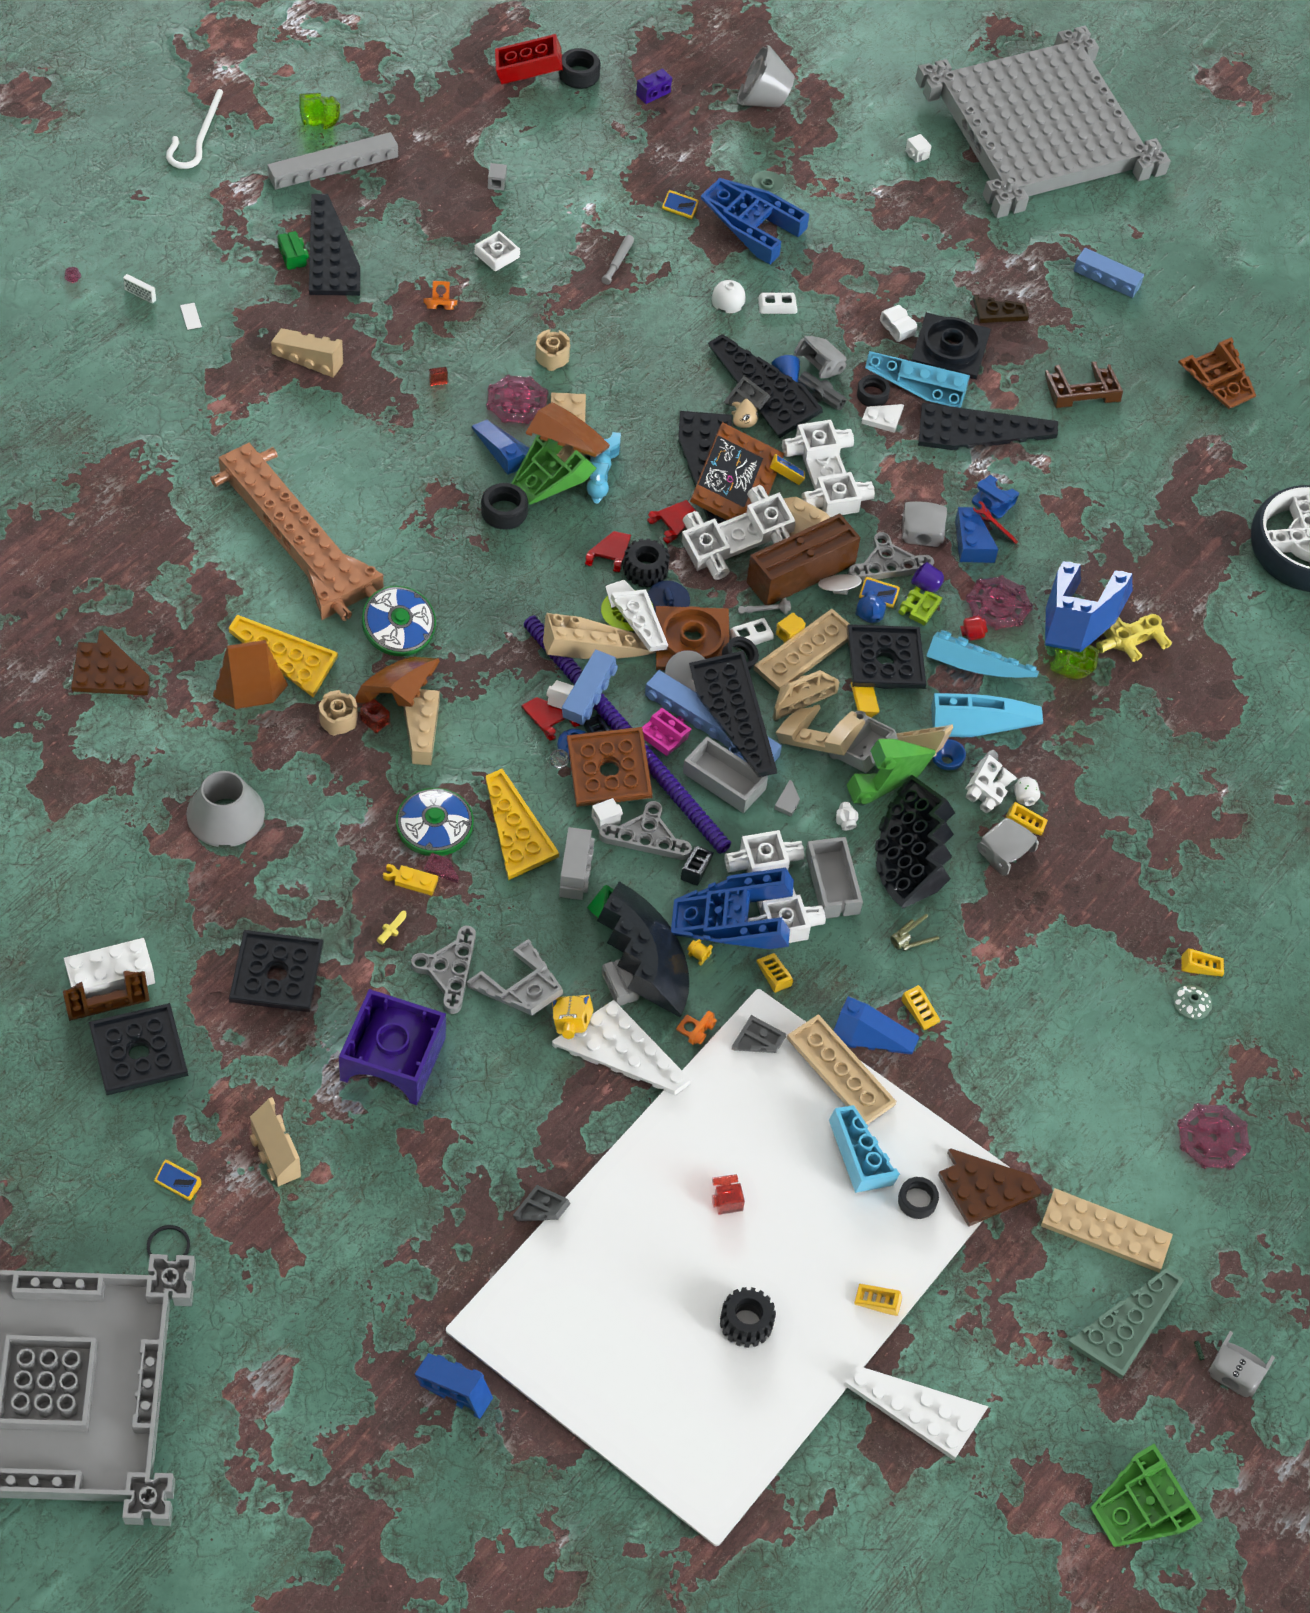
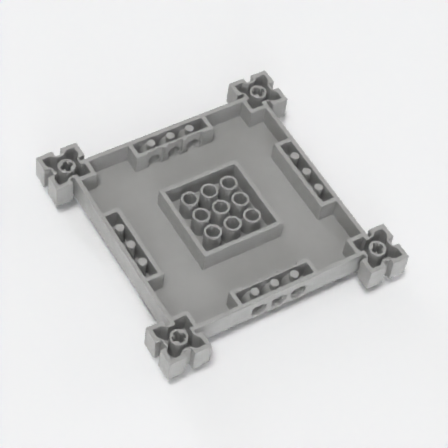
[915,25,1171,218]
[0,1254,196,1526]

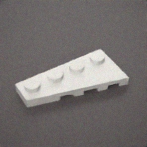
[610,589,668,652]

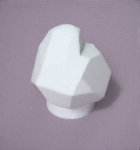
[836,802,858,831]

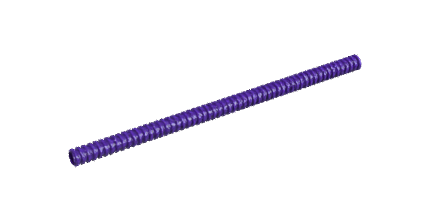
[523,615,731,854]

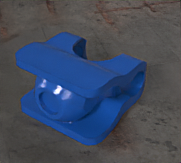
[972,475,1019,519]

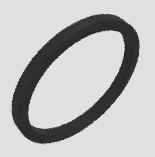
[147,1225,190,1261]

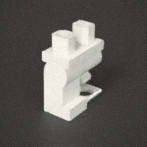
[965,755,1017,813]

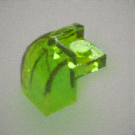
[299,93,340,130]
[1050,645,1099,680]

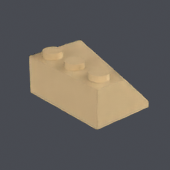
[250,1097,301,1187]

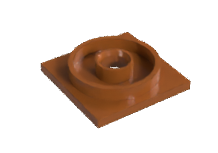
[656,606,729,670]
[567,727,652,807]

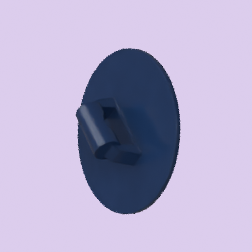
[648,581,690,613]

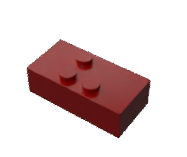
[495,34,563,84]

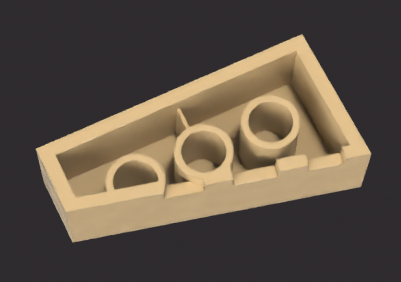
[271,328,343,378]
[403,689,440,765]

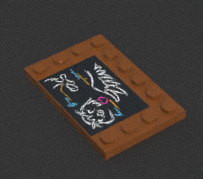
[689,422,785,520]

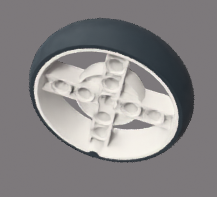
[1251,485,1310,592]

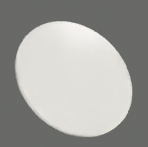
[818,574,862,595]

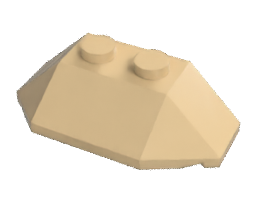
[783,497,830,536]
[773,670,840,721]
[896,724,954,757]

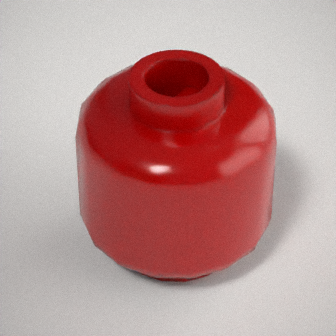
[960,616,988,641]

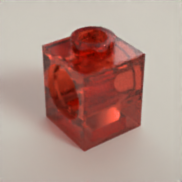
[360,699,390,733]

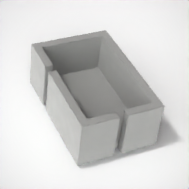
[559,827,595,900]

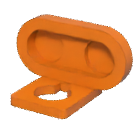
[423,281,458,310]
[676,1011,717,1045]

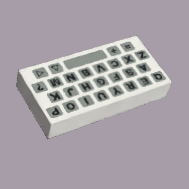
[123,274,156,304]

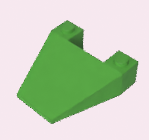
[511,435,597,505]
[846,739,936,804]

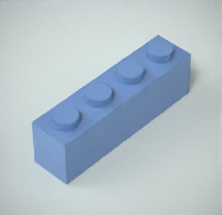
[1074,248,1144,298]
[562,649,618,725]

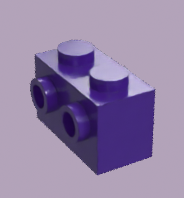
[636,68,672,104]

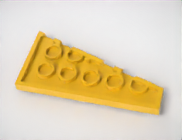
[229,615,338,697]
[485,769,559,881]

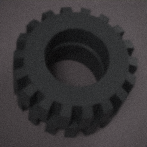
[623,538,670,587]
[720,1287,776,1348]

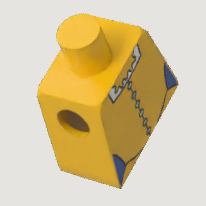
[552,995,594,1039]

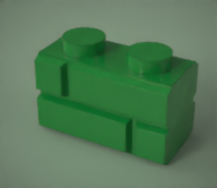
[277,231,309,270]

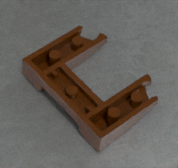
[1045,361,1123,408]
[63,971,150,1021]

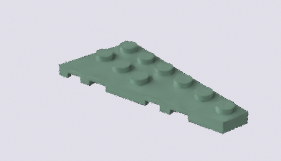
[1066,1268,1185,1379]

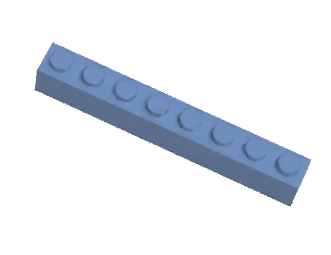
[645,670,782,761]

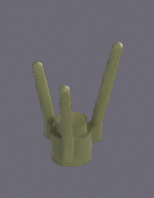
[890,914,939,951]

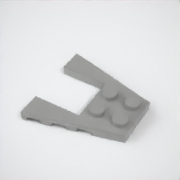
[466,939,563,1016]

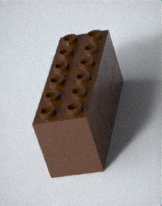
[746,513,861,605]

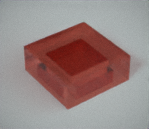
[429,367,448,386]

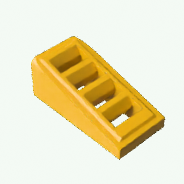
[1005,802,1048,836]
[1181,948,1224,977]
[756,953,793,993]
[901,985,940,1030]
[854,1284,902,1316]

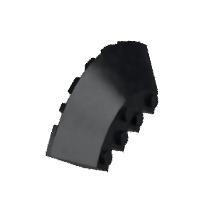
[875,775,955,909]
[597,881,689,1017]

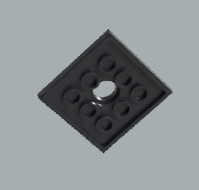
[911,312,991,380]
[847,624,926,689]
[229,930,324,1012]
[89,1003,189,1096]

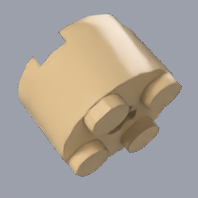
[535,330,570,371]
[319,690,357,736]

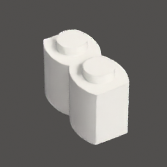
[880,305,917,342]

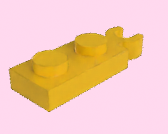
[383,864,438,896]

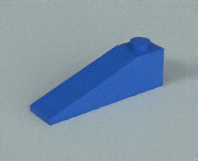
[472,420,530,475]
[834,996,920,1054]

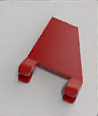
[647,500,696,544]
[973,501,1018,544]
[585,531,631,572]
[522,697,581,741]

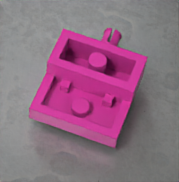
[642,708,692,756]

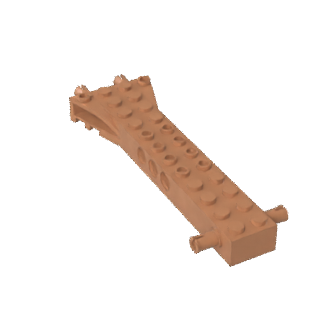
[210,442,383,621]

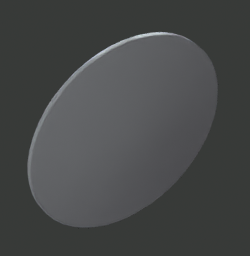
[665,651,705,692]

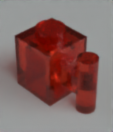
[712,1174,745,1215]

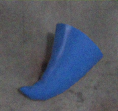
[771,355,800,383]

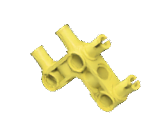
[1096,614,1172,662]

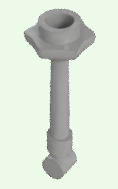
[737,598,791,615]

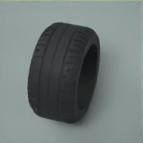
[559,48,601,89]
[481,483,528,530]

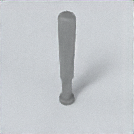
[601,235,634,285]

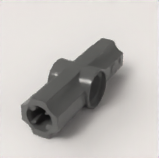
[798,371,847,411]

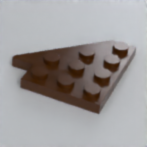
[71,630,150,696]
[938,1148,1041,1227]

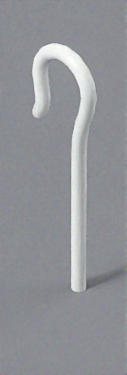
[166,89,223,169]

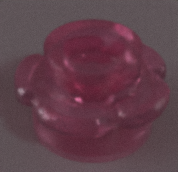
[64,267,81,283]

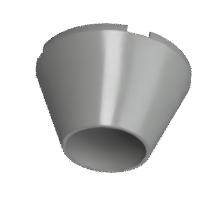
[737,45,795,108]
[186,771,265,847]

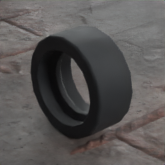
[857,375,890,407]
[722,636,759,670]
[898,1177,939,1219]

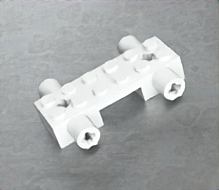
[782,420,875,517]
[682,485,795,580]
[725,830,826,943]

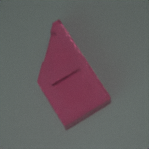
[424,853,459,883]

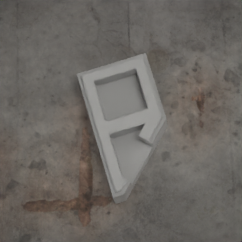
[774,780,800,817]

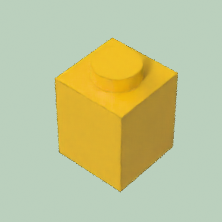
[775,613,806,643]

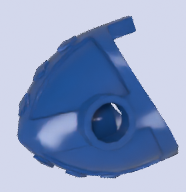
[855,591,886,623]

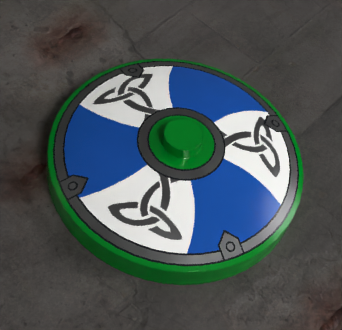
[362,586,436,657]
[396,788,474,857]

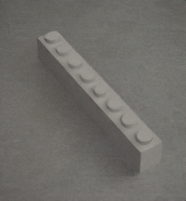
[267,132,398,190]

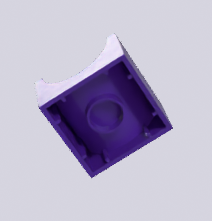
[339,989,446,1105]

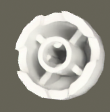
[712,280,746,313]

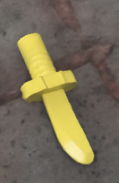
[377,911,406,945]

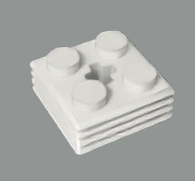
[474,231,520,271]

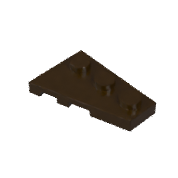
[973,294,1029,323]

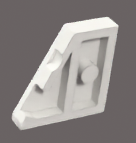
[862,404,904,433]

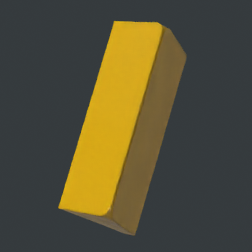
[851,682,880,718]

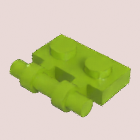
[898,586,942,626]

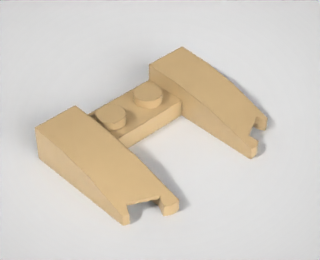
[776,705,865,756]

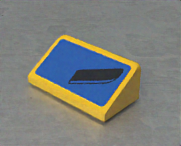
[662,190,699,219]
[770,454,805,485]
[859,577,900,608]
[154,1159,202,1201]

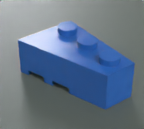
[955,507,998,563]
[415,1353,493,1419]

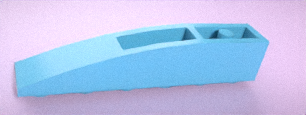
[865,351,970,408]
[927,630,1039,678]
[931,693,1043,737]

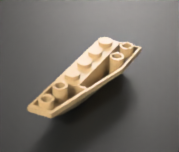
[543,613,656,659]

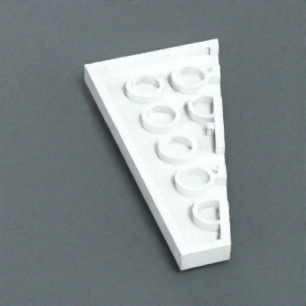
[844,1366,988,1460]

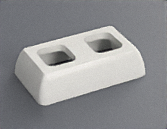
[758,293,797,314]
[729,618,774,650]

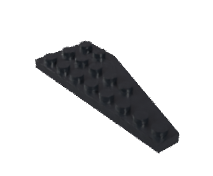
[708,334,823,439]
[689,651,777,778]

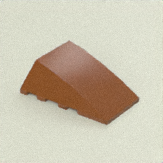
[1178,337,1256,409]
[526,402,610,457]
[213,640,288,709]
[355,657,440,707]

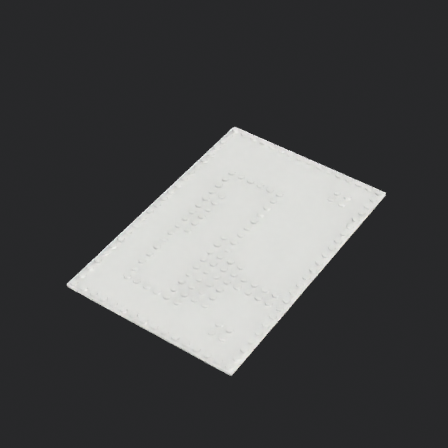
[446,989,1010,1546]

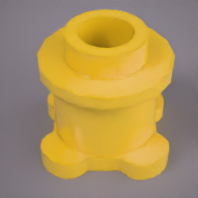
[687,939,713,966]

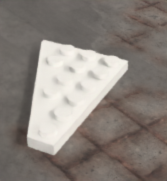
[552,1000,691,1095]

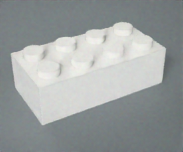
[64,938,155,999]

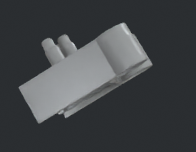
[828,711,898,773]

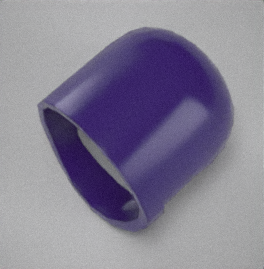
[911,562,944,593]

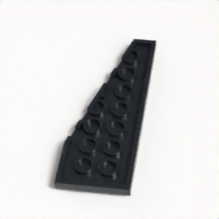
[309,194,360,296]
[918,403,1058,450]
[678,411,732,524]

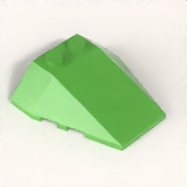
[1091,1443,1202,1548]

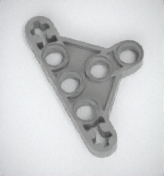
[848,532,934,582]
[599,801,692,860]
[411,926,476,1014]

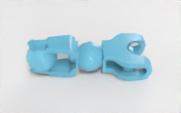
[586,432,621,503]

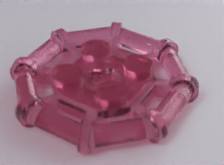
[486,374,549,424]
[966,575,1033,630]
[1177,1103,1251,1170]

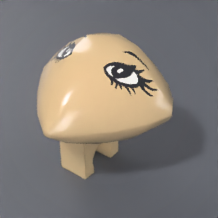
[731,399,758,428]

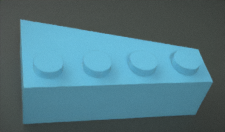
[829,1105,900,1193]

